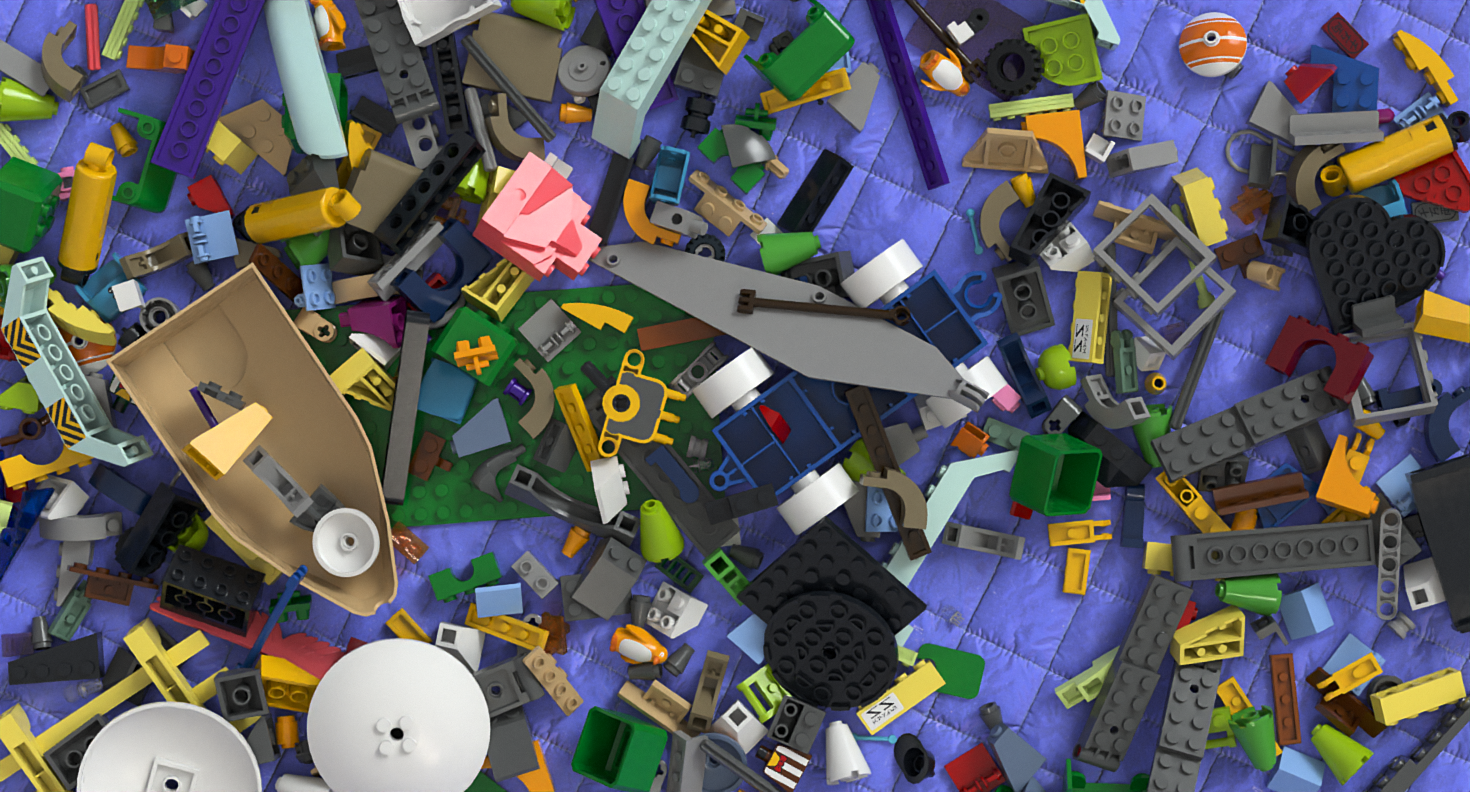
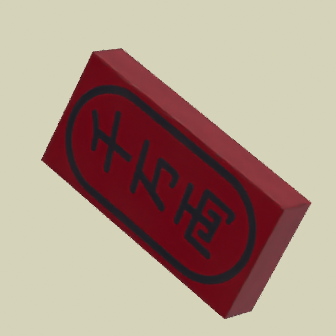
[1321,12,1369,59]

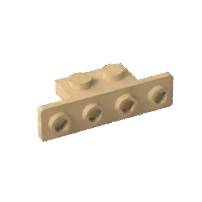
[688,169,767,237]
[1093,200,1180,255]
[523,645,583,716]
[617,679,701,738]

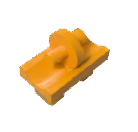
[454,336,499,376]

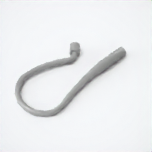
[1225,129,1334,177]

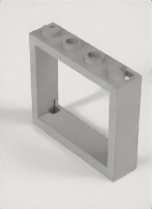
[1093,193,1217,318]
[1113,237,1236,360]
[1335,322,1438,427]

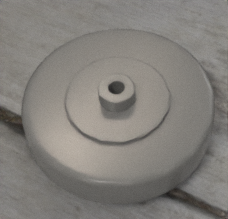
[557,45,612,97]

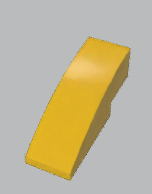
[561,303,634,334]

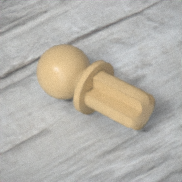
[761,155,789,179]

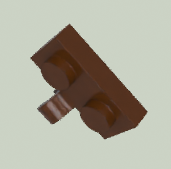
[1214,233,1265,279]
[408,431,454,481]

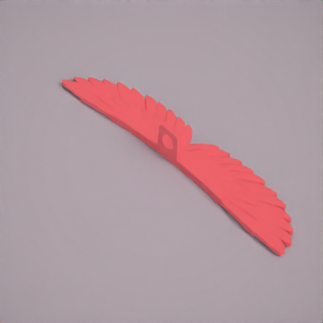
[149,596,344,680]

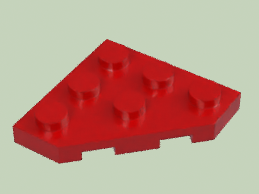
[1392,151,1470,213]

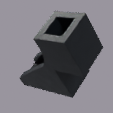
[704,483,779,525]

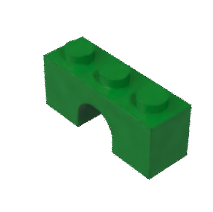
[697,128,765,195]
[428,551,503,603]

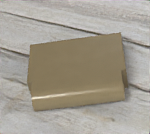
[462,12,563,104]
[345,148,435,233]

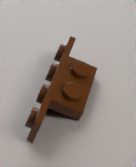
[248,244,303,309]
[67,562,159,606]
[1305,667,1387,738]

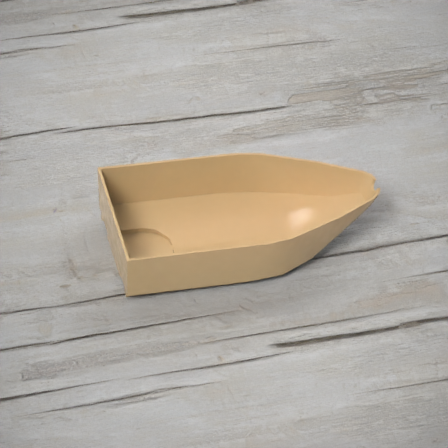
[106,262,398,617]

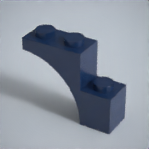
[996,332,1052,419]

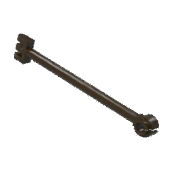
[904,0,986,84]
[737,289,911,326]

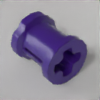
[503,377,533,406]

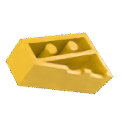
[692,10,750,75]

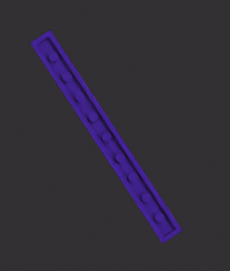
[866,0,950,191]

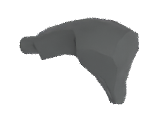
[470,444,526,502]

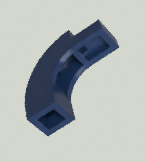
[1424,386,1470,462]
[89,463,153,516]

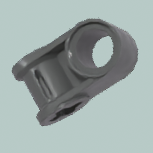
[1042,395,1083,434]

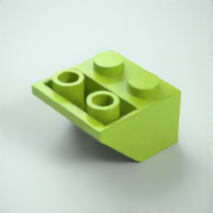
[0,375,44,414]

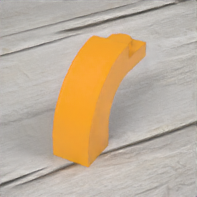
[623,179,681,247]

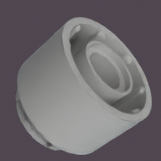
[139,297,181,333]

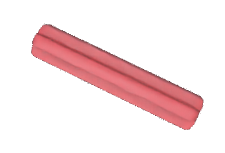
[85,4,101,71]

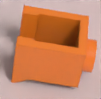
[951,421,990,458]

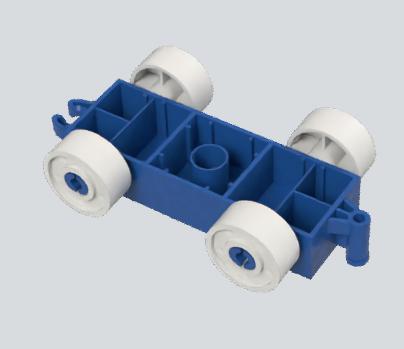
[692,239,1008,536]

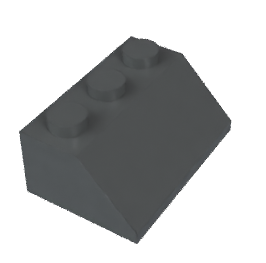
[43,713,110,791]

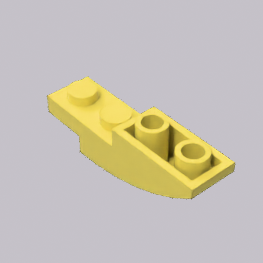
[47,288,117,346]

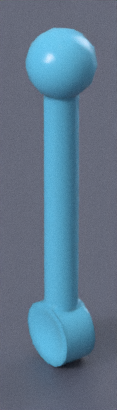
[966,209,983,255]
[852,733,897,744]

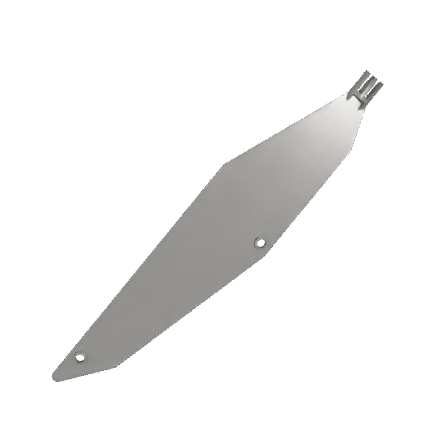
[588,241,990,413]

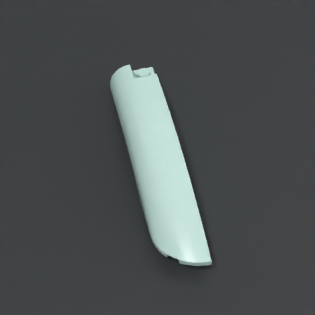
[263,0,348,159]

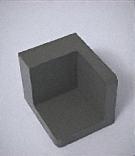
[734,8,766,41]

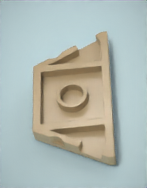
[218,99,293,176]
[962,127,1048,174]

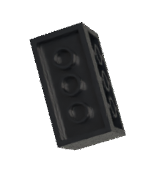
[160,544,266,637]

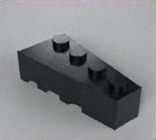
[1008,172,1091,266]
[1262,194,1315,257]
[115,482,206,578]
[8,632,105,685]

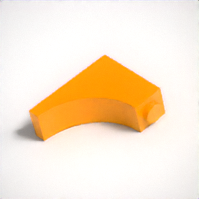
[1020,110,1087,180]
[1316,434,1379,519]
[481,739,556,792]

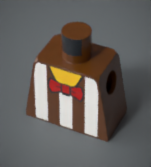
[755,742,812,792]

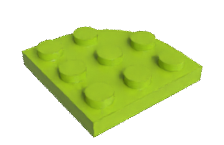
[1022,13,1103,86]

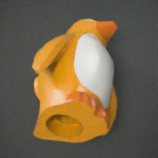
[310,0,346,51]
[919,48,970,97]
[610,624,668,665]

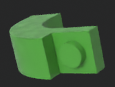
[702,547,750,607]

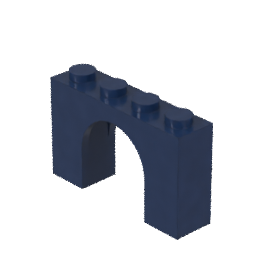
[390,217,494,323]

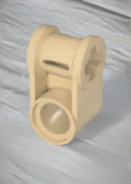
[1247,261,1286,292]
[294,307,337,343]

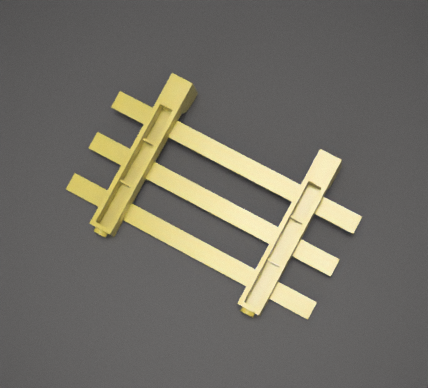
[0,617,261,792]

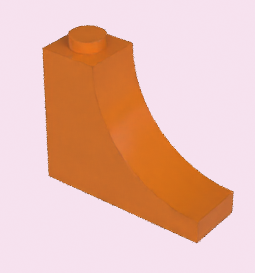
[126,44,195,75]

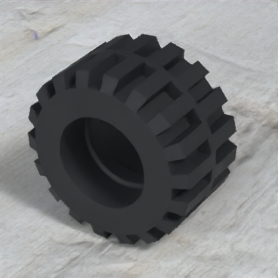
[983,39,1045,96]

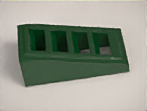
[654,556,704,593]

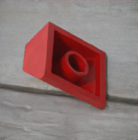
[1284,63,1337,104]

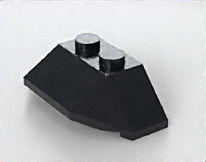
[1068,411,1152,488]

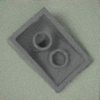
[674,36,725,99]
[287,154,339,237]
[328,223,383,276]
[781,251,855,300]
[992,259,1055,336]
[1361,492,1422,570]
[570,537,647,621]
[560,573,632,622]
[487,705,540,783]

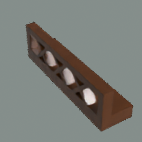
[1211,471,1309,516]

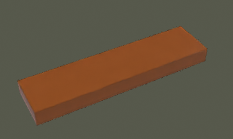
[637,317,727,351]
[1269,653,1302,746]

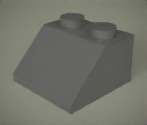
[214,668,269,722]
[246,713,281,765]

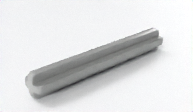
[464,87,497,172]

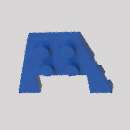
[1308,45,1379,114]
[1256,463,1337,528]

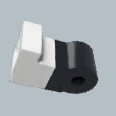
[945,8,989,47]

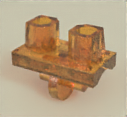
[1230,185,1274,225]
[433,196,470,225]
[391,521,430,565]
[538,612,570,656]

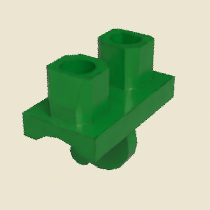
[735,103,777,141]
[269,586,312,623]

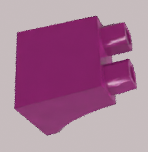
[339,295,408,348]

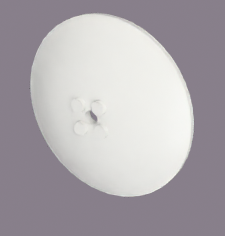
[307,638,491,792]
[77,701,262,792]

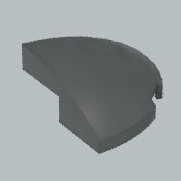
[721,124,776,169]
[289,484,346,532]

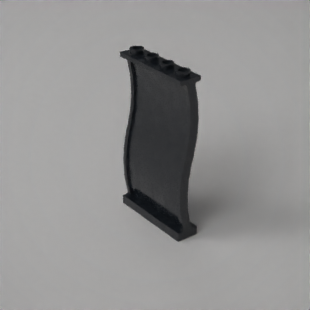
[1405,453,1470,633]

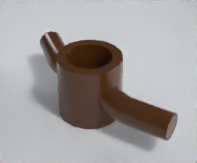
[0,413,51,447]

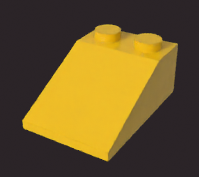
[254,654,321,713]

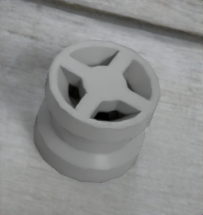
[686,435,709,461]
[1387,611,1416,640]

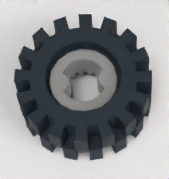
[685,234,725,262]

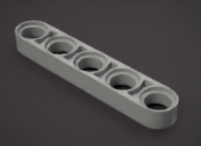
[1376,508,1402,620]

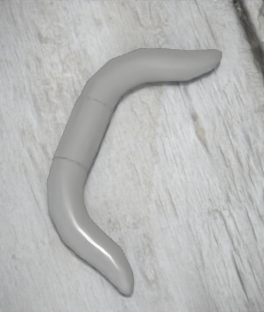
[429,293,466,330]

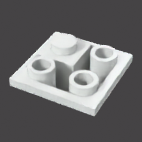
[1039,222,1095,272]
[1403,557,1446,611]
[645,581,708,639]
[435,621,486,673]
[709,699,769,755]

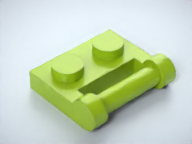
[736,663,792,724]
[1205,706,1237,749]

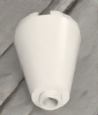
[825,721,871,785]
[275,774,334,792]

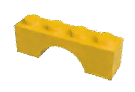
[0,443,94,490]

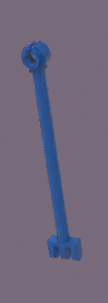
[234,565,308,669]

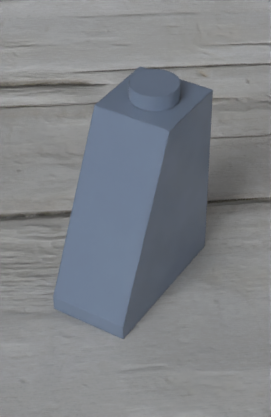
[450,398,512,457]
[987,721,1047,792]

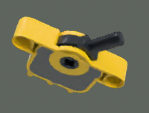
[580,349,686,457]

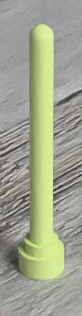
[1171,204,1215,309]

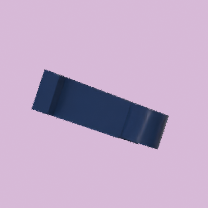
[1373,379,1443,411]
[645,445,700,503]
[1120,484,1145,548]

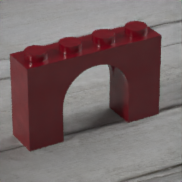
[1265,315,1374,404]

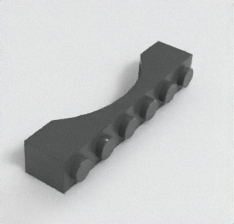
[504,464,640,548]

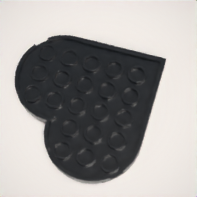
[1306,195,1446,336]

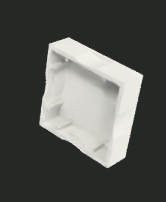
[397,0,502,47]

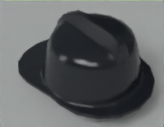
[894,733,935,784]

